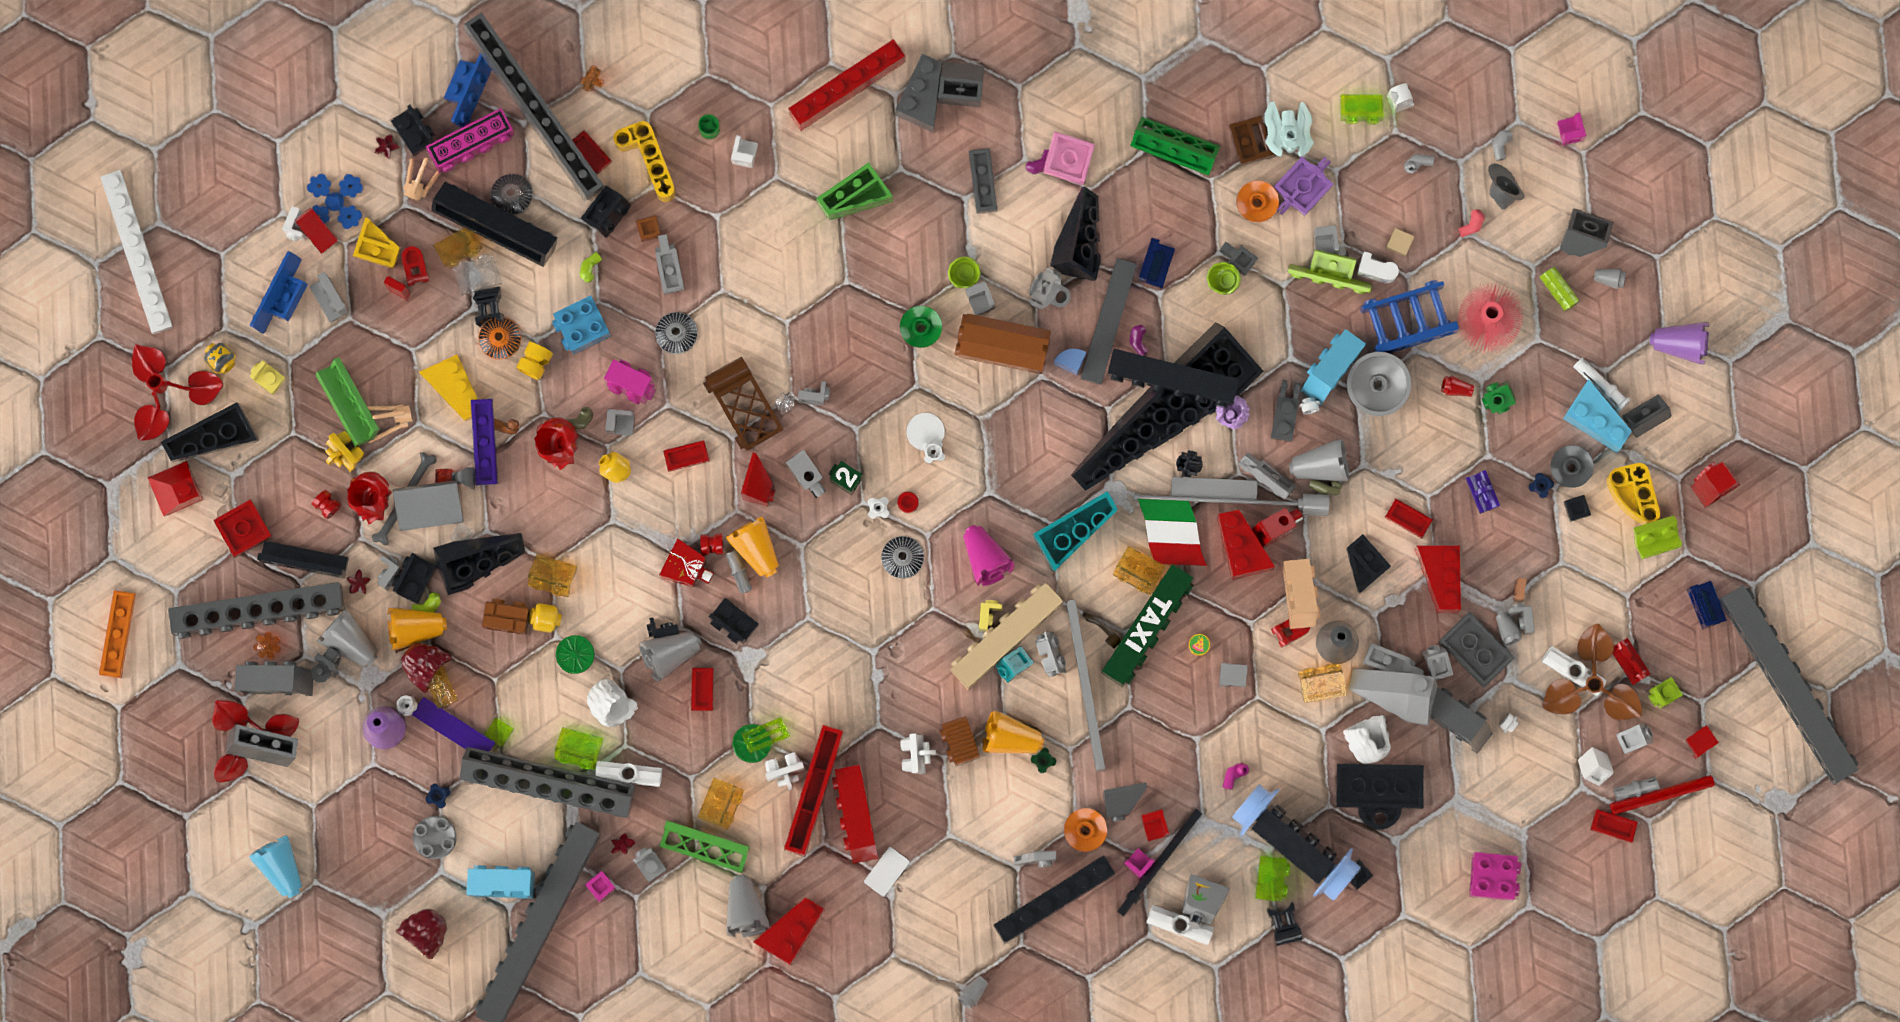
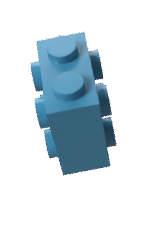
[552,295,611,355]

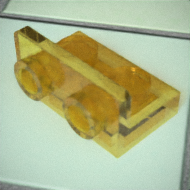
[433,228,483,268]
[1113,546,1166,595]
[528,554,577,598]
[1298,664,1347,703]
[697,778,744,830]

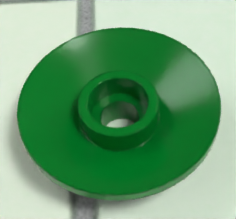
[900,306,942,348]

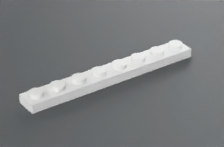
[100,170,173,335]

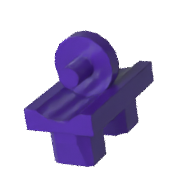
[1465,470,1500,514]

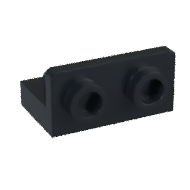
[390,104,435,156]
[580,185,631,238]
[392,553,437,604]
[708,598,759,645]

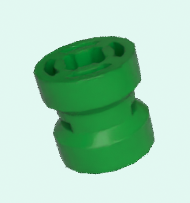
[698,114,720,140]

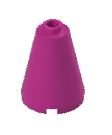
[963,525,1015,587]

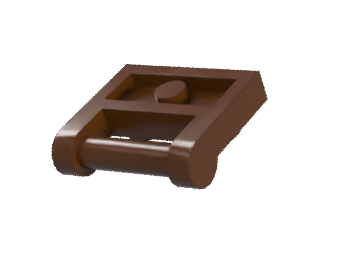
[1229,115,1277,166]

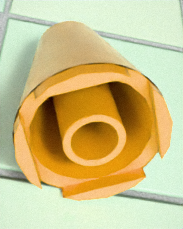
[726,516,779,578]
[387,607,447,650]
[982,710,1044,753]

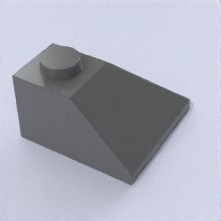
[1559,208,1613,257]
[1103,782,1147,822]

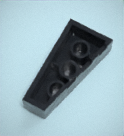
[161,402,259,462]

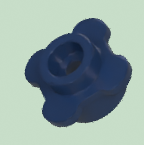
[1529,473,1554,498]
[425,784,450,808]

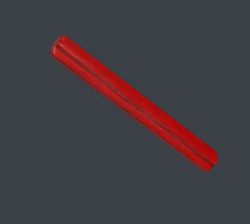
[1610,775,1715,814]

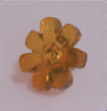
[581,65,604,92]
[253,632,281,659]

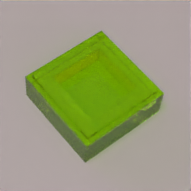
[484,717,514,747]

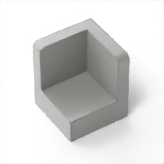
[1313,225,1339,254]
[966,281,995,315]
[605,409,635,436]
[1219,663,1248,688]

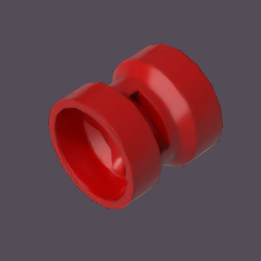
[311,490,341,519]
[700,533,723,556]

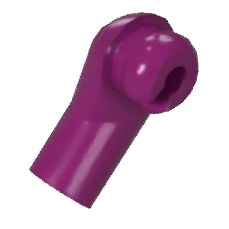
[1026,149,1049,174]
[1129,325,1149,356]

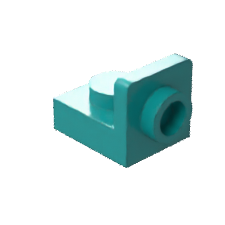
[996,646,1034,683]

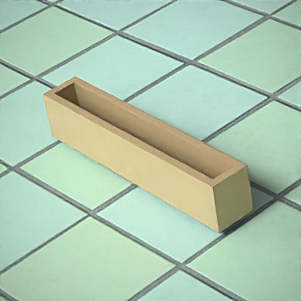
[951,583,1063,690]

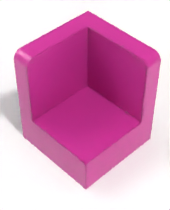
[1557,112,1586,146]
[1124,848,1155,879]
[585,871,616,903]

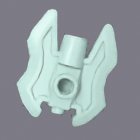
[1264,102,1314,157]

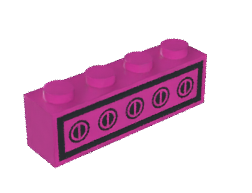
[426,108,514,173]

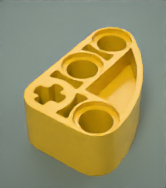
[1606,463,1660,525]

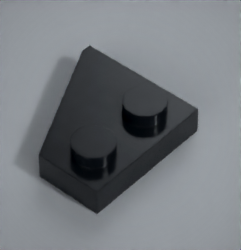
[1346,534,1391,594]

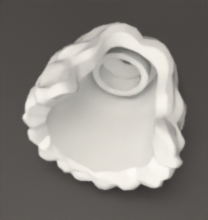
[587,678,638,727]
[1343,715,1391,764]

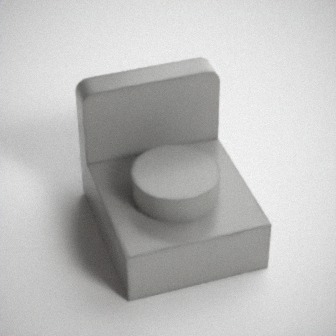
[798,381,830,406]
[377,556,402,591]
[1508,603,1535,635]
[1422,645,1453,680]
[1616,723,1653,754]
[633,847,667,883]

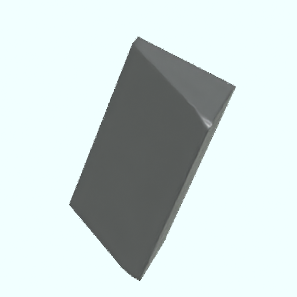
[1622,394,1672,438]

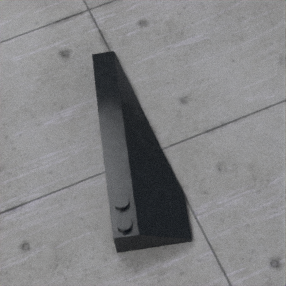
[1071,322,1264,491]

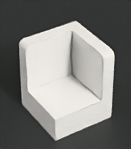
[731,135,758,168]
[1578,747,1614,786]

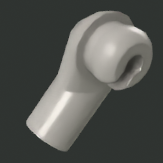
[1492,130,1513,161]
[1404,154,1434,174]

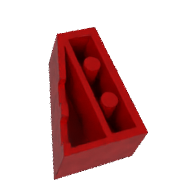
[1217,509,1275,580]
[1414,545,1461,613]

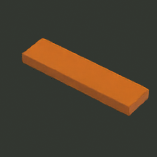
[99,590,136,679]

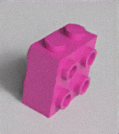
[604,359,656,405]
[1469,852,1521,901]

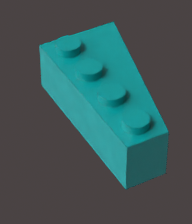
[1032,491,1118,572]

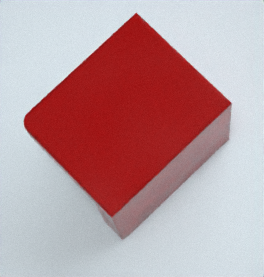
[1686,725,1719,759]
[1141,809,1169,841]

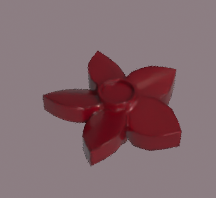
[374,134,400,159]
[346,569,371,594]
[611,833,636,855]

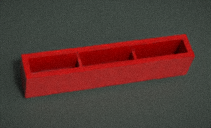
[788,39,906,131]
[784,725,844,857]

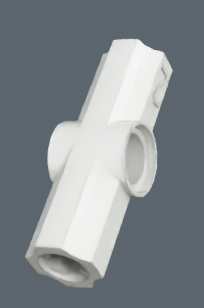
[1541,646,1607,696]
[595,761,662,787]
[1146,905,1214,945]

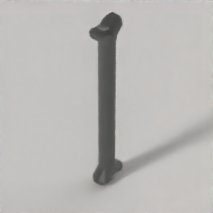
[372,452,437,546]

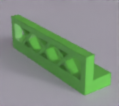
[316,357,379,447]
[660,820,750,873]

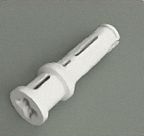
[1573,357,1631,413]

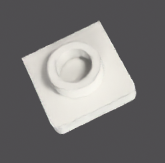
[282,206,306,242]

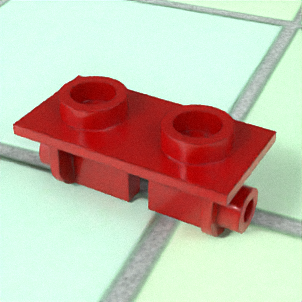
[1612,638,1651,685]

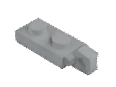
[655,234,685,295]
[1239,453,1296,500]
[1363,643,1424,675]

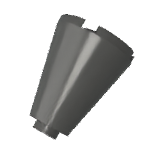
[1316,621,1359,664]

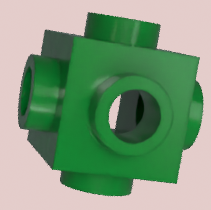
[1482,381,1516,414]

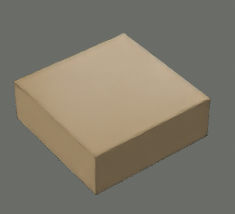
[1386,228,1415,257]

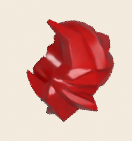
[534,417,579,470]
[346,471,392,525]

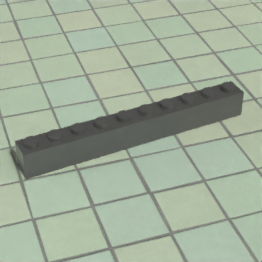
[463,12,604,201]
[1718,585,1859,785]
[475,822,601,1022]

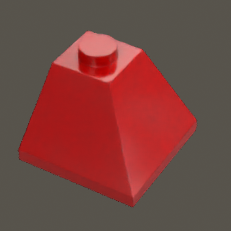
[741,452,776,507]
[148,461,204,517]

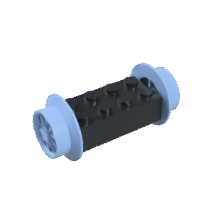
[1232,784,1361,901]

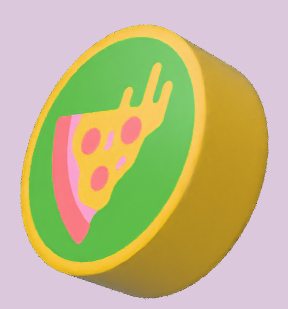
[1188,634,1210,656]

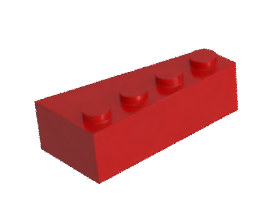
[1691,461,1740,508]
[832,765,878,864]

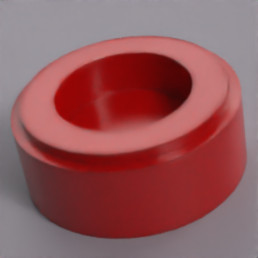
[897,492,919,514]

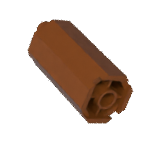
[955,313,1051,374]

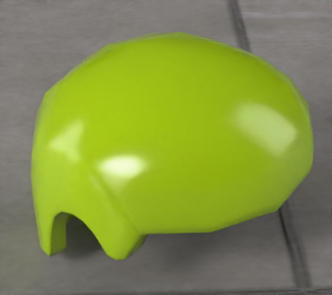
[948,256,981,288]
[1206,262,1241,295]

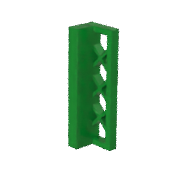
[1130,117,1221,176]

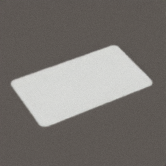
[864,847,909,897]

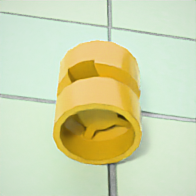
[516,341,553,381]

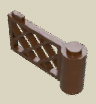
[703,356,784,451]

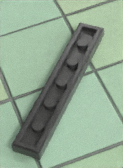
[1081,258,1137,385]

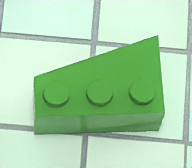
[816,162,894,221]

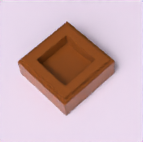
[636,215,661,242]

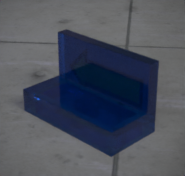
[1138,238,1175,289]
[1687,581,1727,630]

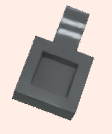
[1219,242,1258,276]

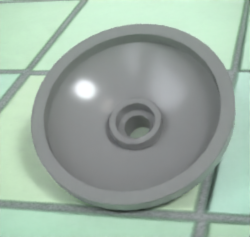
[1347,352,1411,416]

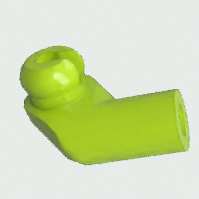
[579,252,602,283]
[412,592,441,612]

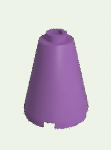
[1650,322,1709,365]
[362,706,406,749]

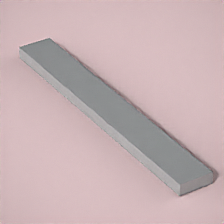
[1066,599,1105,772]

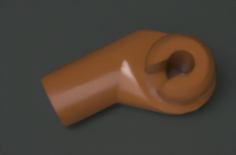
[494,418,519,434]

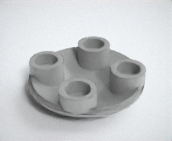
[413,816,456,859]

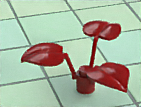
[132,344,223,441]
[212,700,299,783]

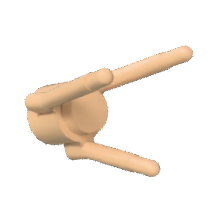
[403,157,442,201]
[367,404,413,443]

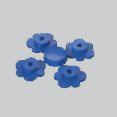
[307,174,363,229]

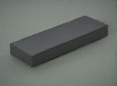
[969,148,997,214]

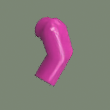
[1222,763,1249,790]

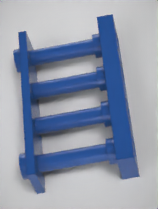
[1360,280,1459,353]

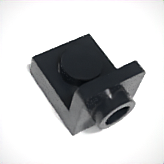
[647,617,680,639]

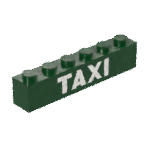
[1101,564,1194,688]

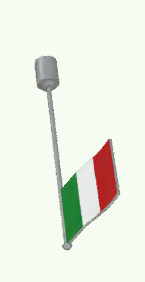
[1133,493,1329,566]

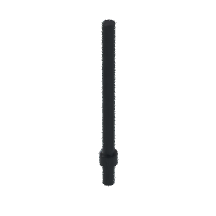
[1117,809,1202,917]

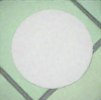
[906,413,945,451]

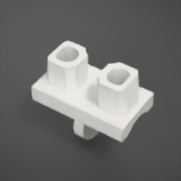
[900,734,936,774]
[765,752,805,790]

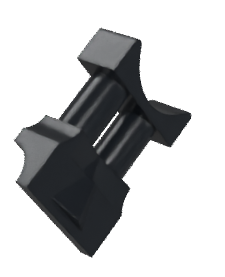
[473,286,504,327]
[1267,902,1303,946]

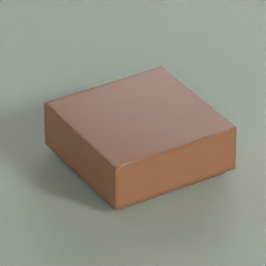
[1513,578,1526,603]

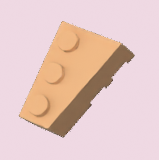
[1283,559,1320,629]

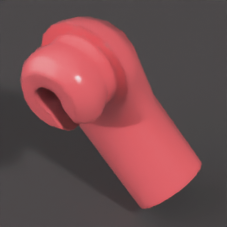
[1458,209,1485,237]

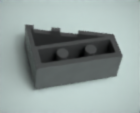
[895,54,942,133]
[235,661,314,696]
[1430,687,1492,754]

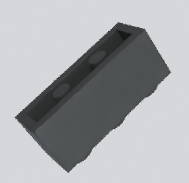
[225,724,298,767]

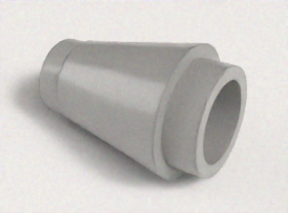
[1594,269,1626,290]
[1495,612,1522,646]
[958,976,988,1009]

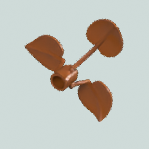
[1542,624,1642,720]

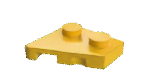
[353,217,401,269]

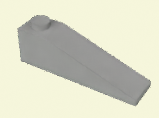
[1348,668,1438,726]

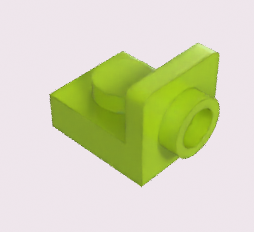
[1649,677,1683,709]

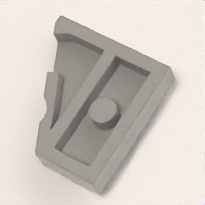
[1013,851,1056,868]

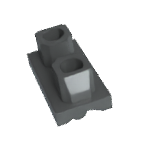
[311,647,342,683]

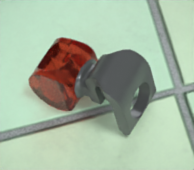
[435,467,475,490]

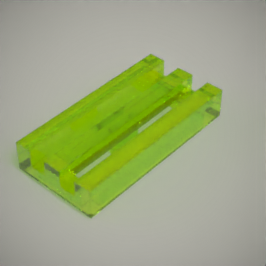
[742,717,790,754]

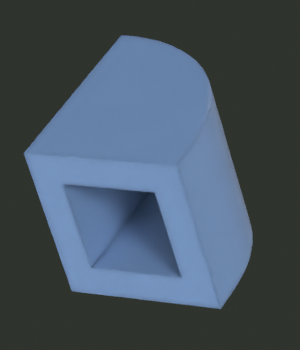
[1054,349,1086,375]

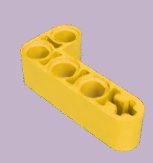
[613,121,676,202]

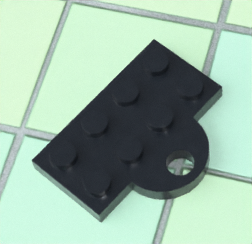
[1336,763,1424,830]

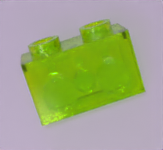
[1340,94,1384,124]

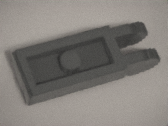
[1270,380,1300,442]

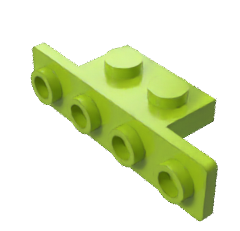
[1288,249,1372,294]

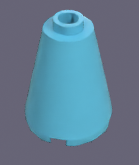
[249,835,302,898]

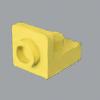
[250,360,286,395]
[979,600,1002,632]

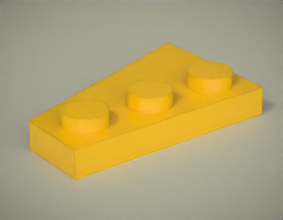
[419,354,478,421]

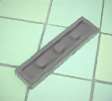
[1171,477,1258,500]

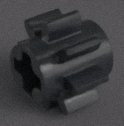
[1176,450,1203,478]

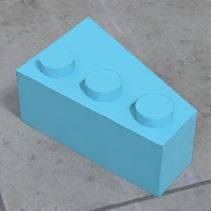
[1300,329,1366,406]
[1563,379,1632,453]
[466,865,535,899]

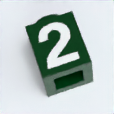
[829,461,863,495]

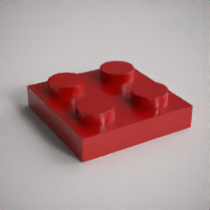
[213,499,272,558]

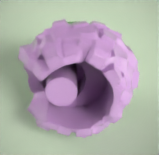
[1216,395,1250,429]

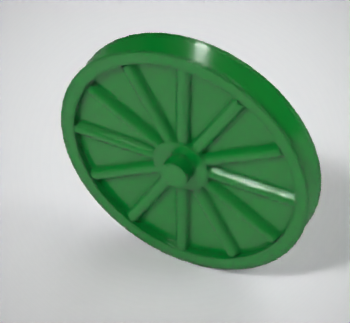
[556,635,595,674]
[732,724,771,763]

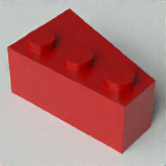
[753,897,825,966]

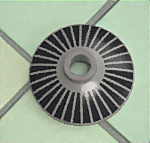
[655,312,698,354]
[881,536,924,579]

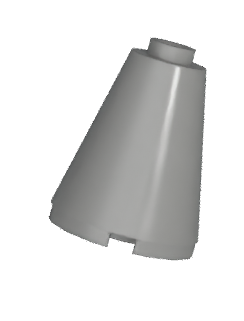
[1289,439,1349,481]
[317,609,377,667]
[639,631,702,682]
[726,875,770,937]

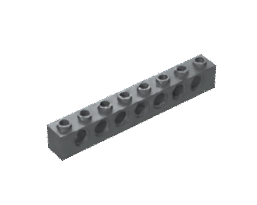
[168,582,345,639]
[459,747,635,818]

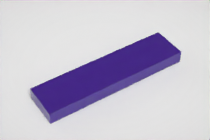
[471,399,498,485]
[412,697,496,752]

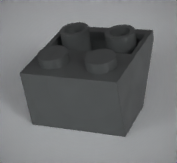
[938,62,985,108]

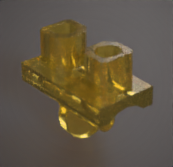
[429,665,458,709]

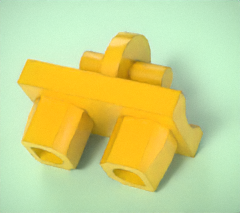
[325,431,364,472]

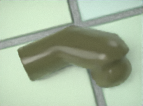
[566,407,593,429]
[1309,479,1342,496]

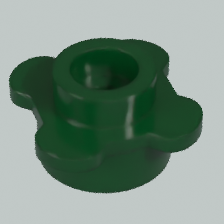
[1031,748,1056,773]

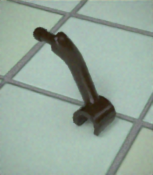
[1083,612,1121,648]

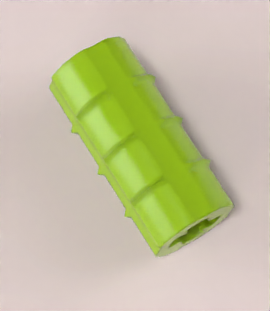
[1540,266,1580,312]

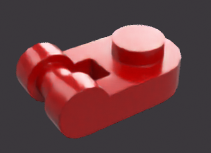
[402,246,430,286]
[1271,619,1311,648]

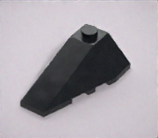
[1050,186,1100,281]
[433,533,525,595]

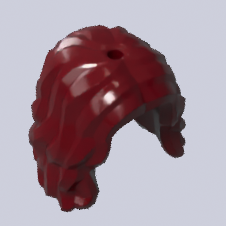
[401,643,452,693]
[396,909,447,960]

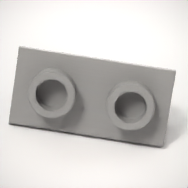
[1035,632,1066,678]

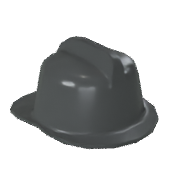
[1488,163,1524,210]

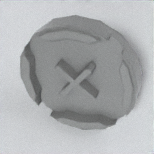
[1029,268,1071,309]

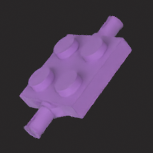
[1273,156,1333,216]

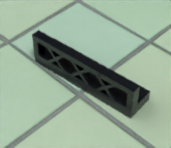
[257,541,349,579]

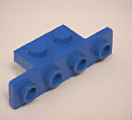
[444,54,492,128]
[250,251,308,334]

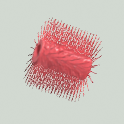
[1458,282,1524,353]

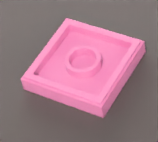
[1043,132,1095,185]

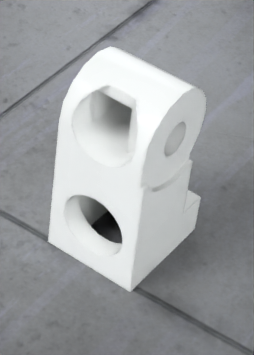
[1387,83,1414,113]
[1357,252,1399,283]

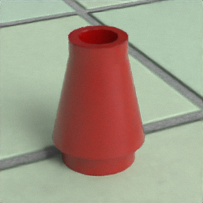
[1441,375,1474,397]

